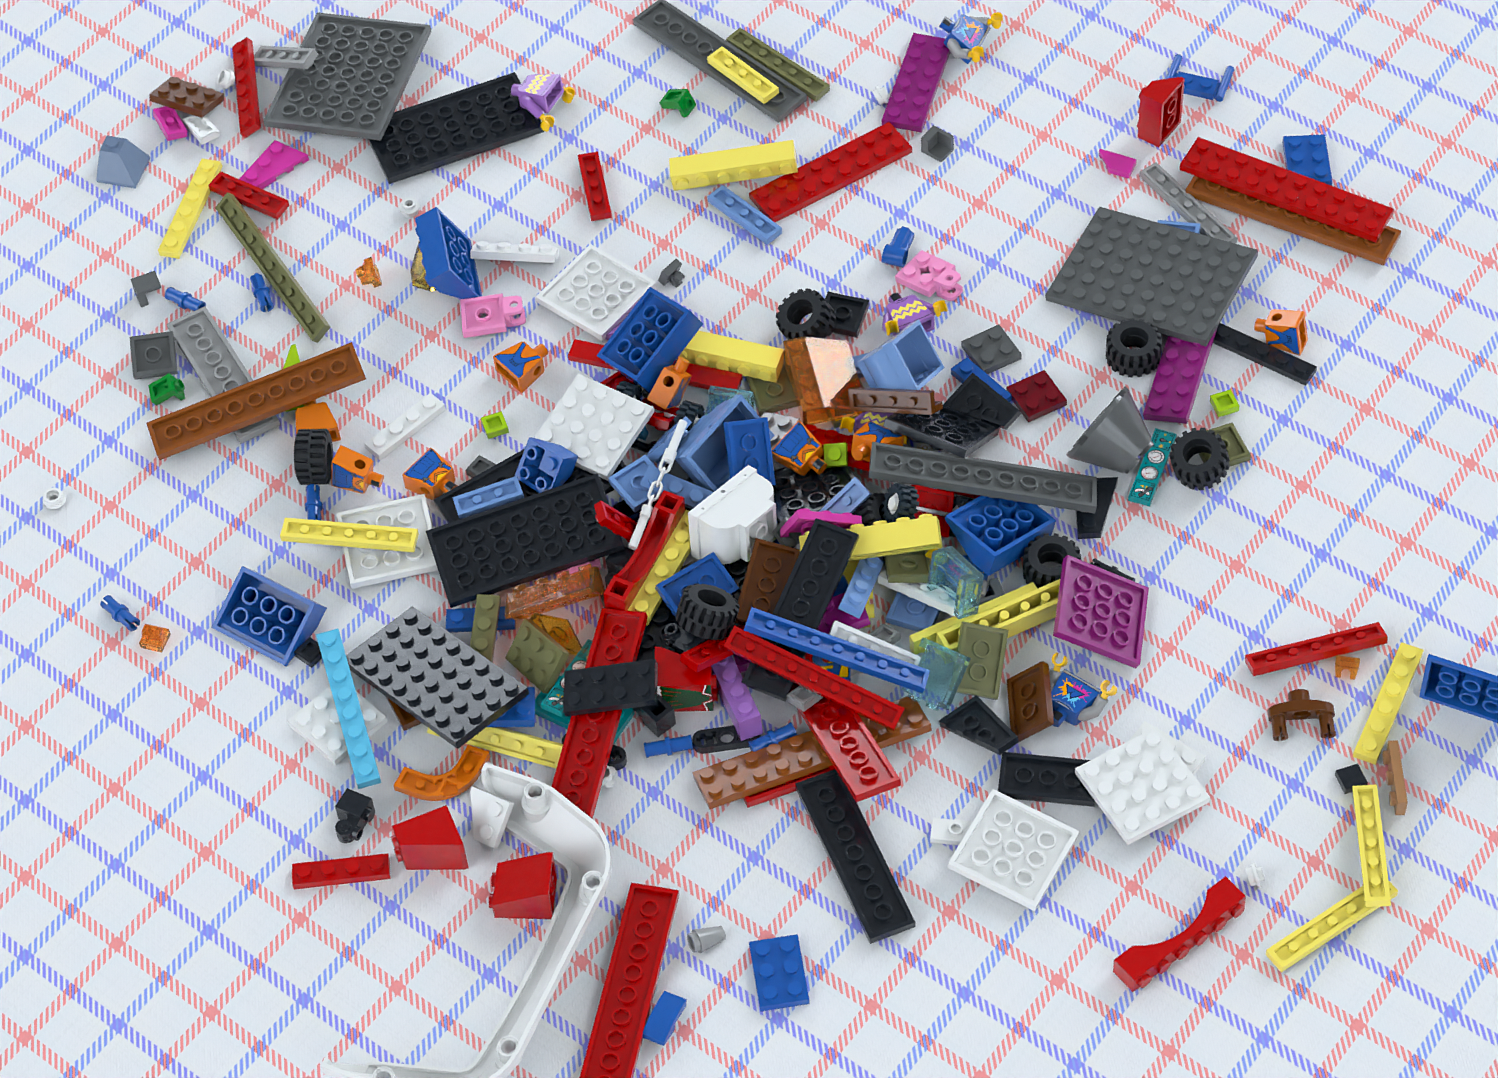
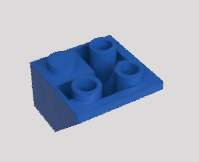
[514,437,578,493]

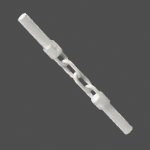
[628,419,687,550]

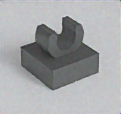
[658,258,685,288]

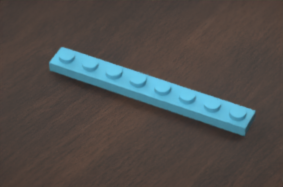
[316,629,381,789]

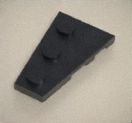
[943,372,1021,430]
[1075,477,1118,539]
[939,695,1019,755]

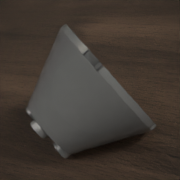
[1066,386,1154,474]

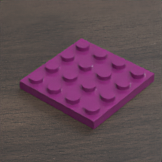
[1053,555,1149,669]

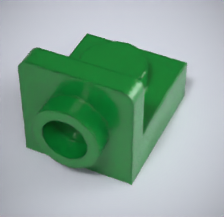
[659,89,696,117]
[148,373,185,406]

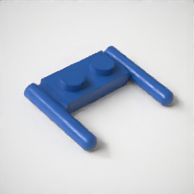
[1166,54,1234,102]

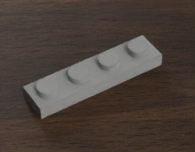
[254,46,318,69]

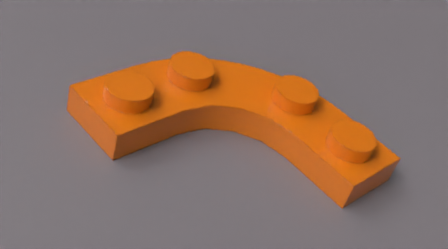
[393,744,490,801]

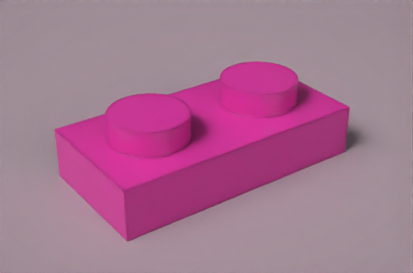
[153,106,187,141]

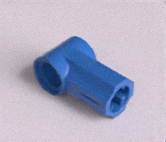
[882,226,914,268]

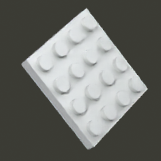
[536,244,657,341]
[534,374,655,481]
[336,494,438,589]
[1075,727,1210,845]
[947,789,1080,911]

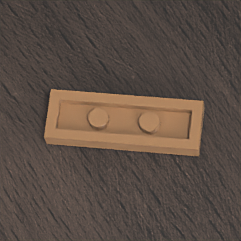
[1383,740,1408,815]

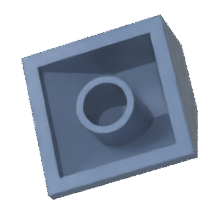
[96,136,150,189]

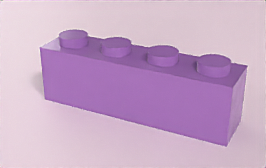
[711,655,763,741]

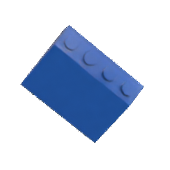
[415,207,482,299]
[597,287,703,393]
[945,496,1056,576]
[211,566,327,666]
[1419,654,1498,723]

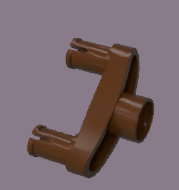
[1267,689,1336,741]

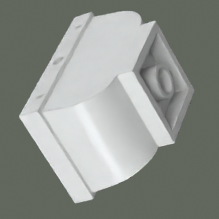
[688,465,777,564]

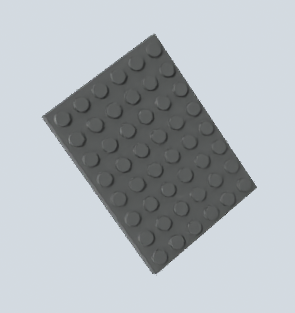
[263,12,432,141]
[1045,207,1258,346]

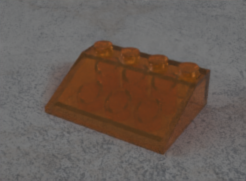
[783,337,863,426]
[504,564,605,621]

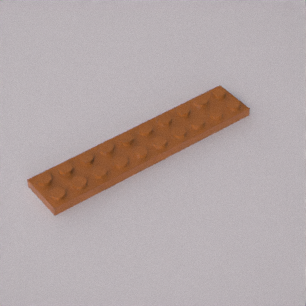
[1185,176,1401,266]
[146,342,366,460]
[692,694,932,809]

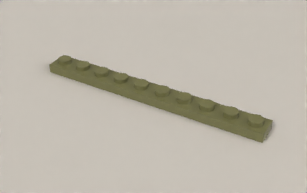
[215,192,331,343]

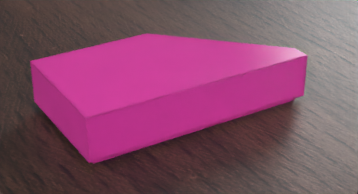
[1099,149,1137,179]

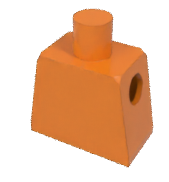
[295,399,341,442]

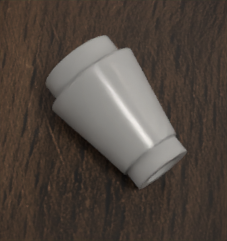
[687,926,726,953]

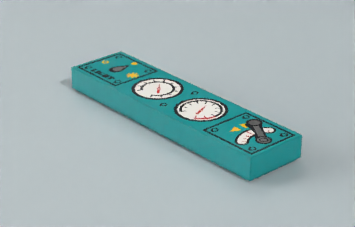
[1128,428,1177,507]
[541,639,592,717]

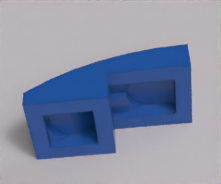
[643,991,687,1046]

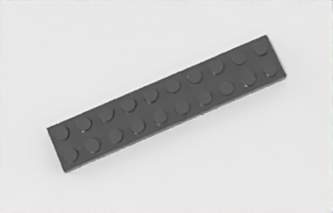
[633,0,807,123]
[868,442,1097,513]

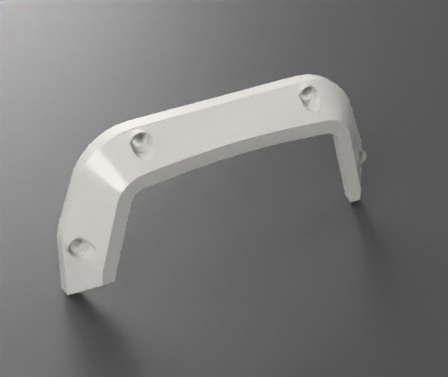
[320,762,612,1078]

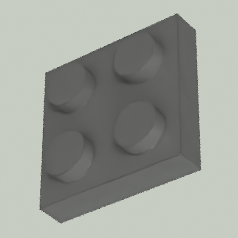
[961,325,1022,374]
[129,331,178,380]

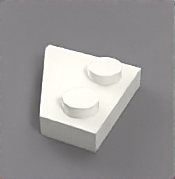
[470,786,514,848]

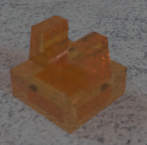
[355,257,382,288]
[139,624,171,653]
[1334,655,1360,680]

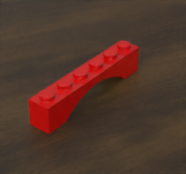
[603,490,685,611]
[1113,876,1246,992]

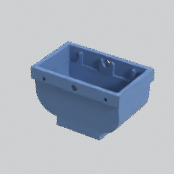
[857,319,945,390]
[675,394,775,492]

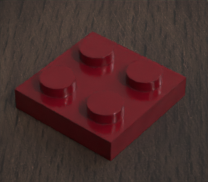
[1006,370,1067,423]

